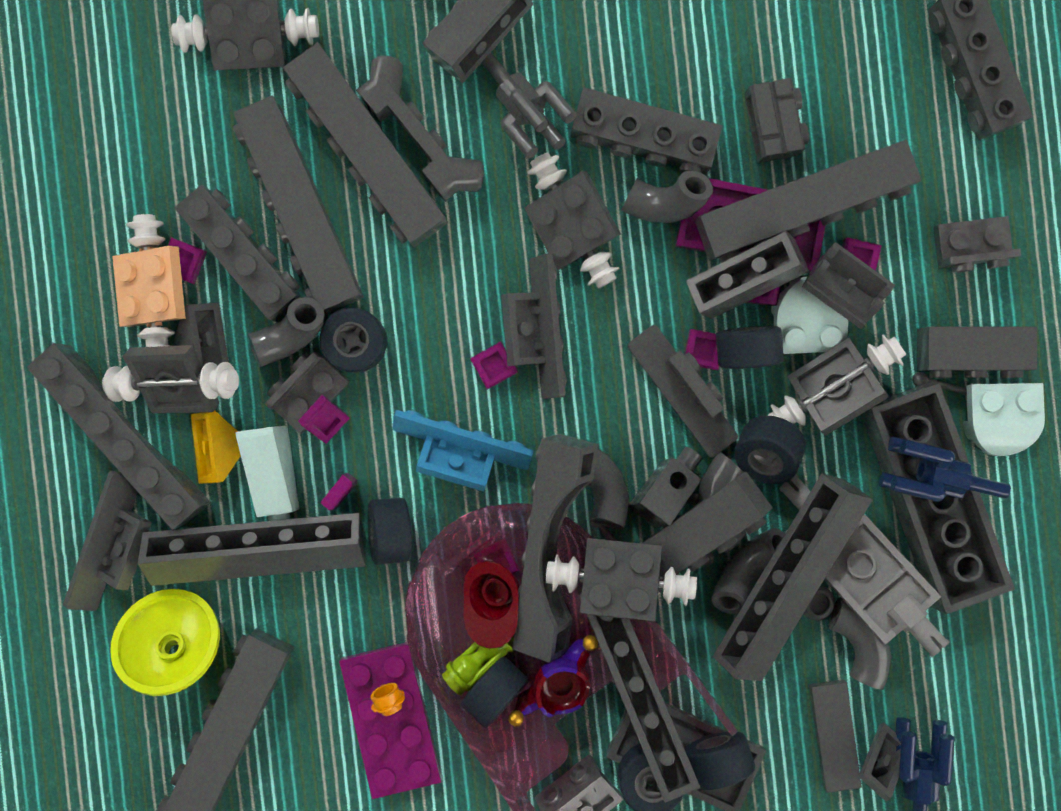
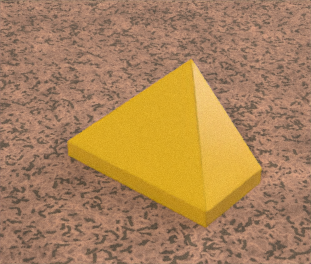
[191,410,241,484]

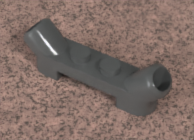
[356,56,484,202]

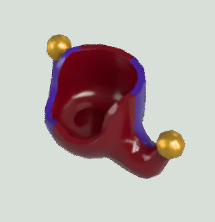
[508,635,598,727]

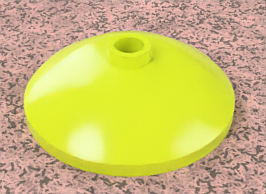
[110,589,220,696]

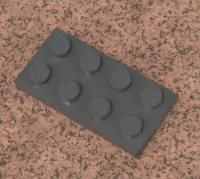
[606,703,766,811]

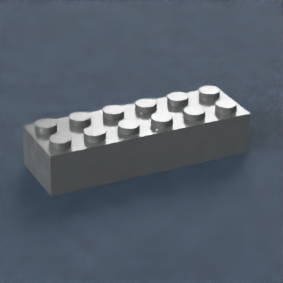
[861,383,1015,614]

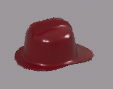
[464,561,520,649]

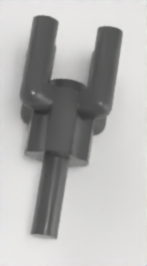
[482,53,577,159]

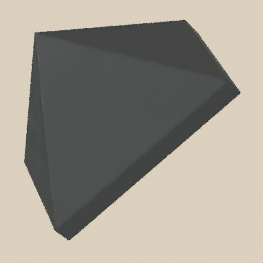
[172,303,229,367]
[858,723,901,801]

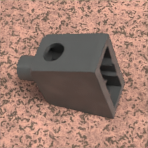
[628,447,703,528]

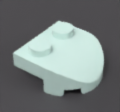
[771,276,848,354]
[963,383,1045,456]

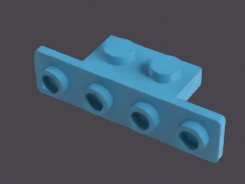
[393,410,534,492]

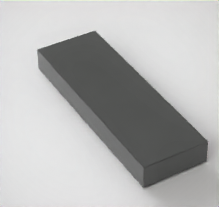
[809,679,862,793]

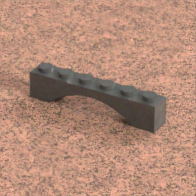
[27,343,211,530]
[513,434,599,663]

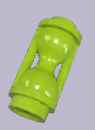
[442,636,514,696]

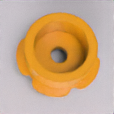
[370,683,405,716]

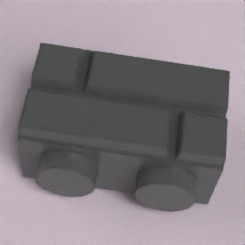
[744,78,809,163]

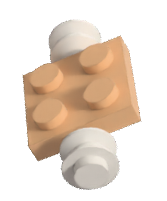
[112,214,186,347]

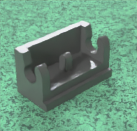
[802,242,895,329]

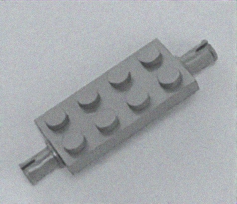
[779,474,950,658]

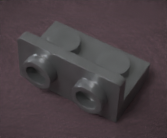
[933,216,1021,273]
[265,352,350,434]
[535,755,624,811]

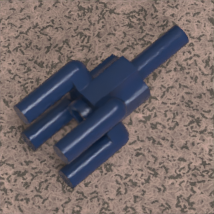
[879,437,1011,502]
[895,717,955,811]

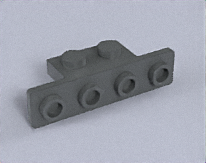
[501,254,567,399]
[627,325,738,457]
[63,471,152,611]

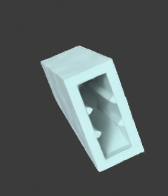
[236,425,299,521]

